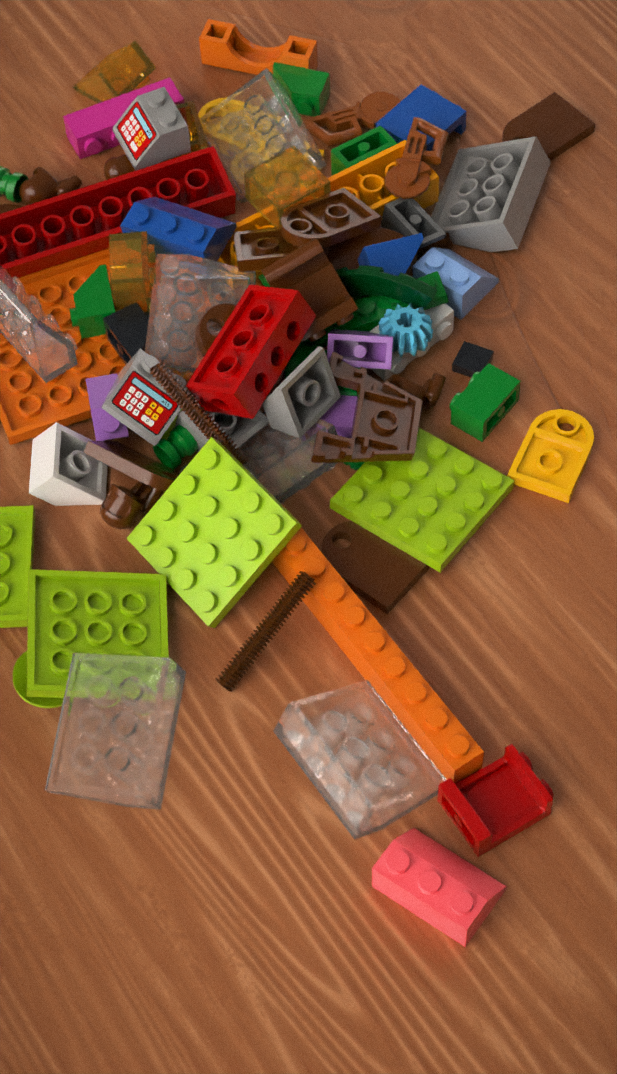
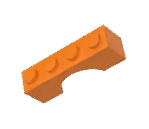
[199,19,318,78]

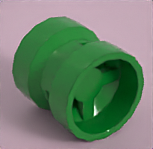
[0,166,28,203]
[153,425,199,470]

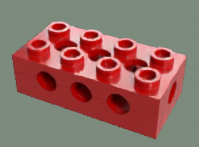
[185,285,316,419]

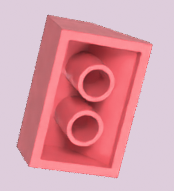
[372,828,507,947]

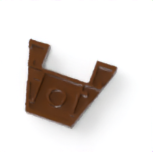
[311,352,422,463]

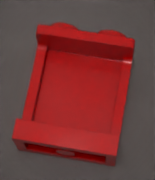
[437,744,554,857]

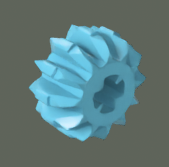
[379,302,433,357]

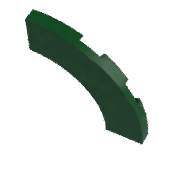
[335,265,437,309]

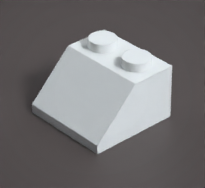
[29,422,108,506]

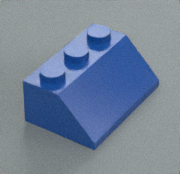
[120,197,237,275]

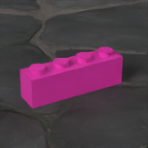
[63,77,186,159]

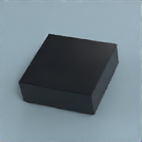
[452,341,494,377]

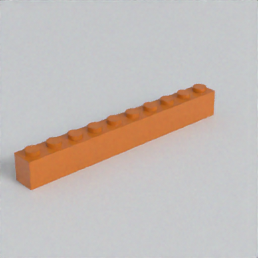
[272,503,484,784]

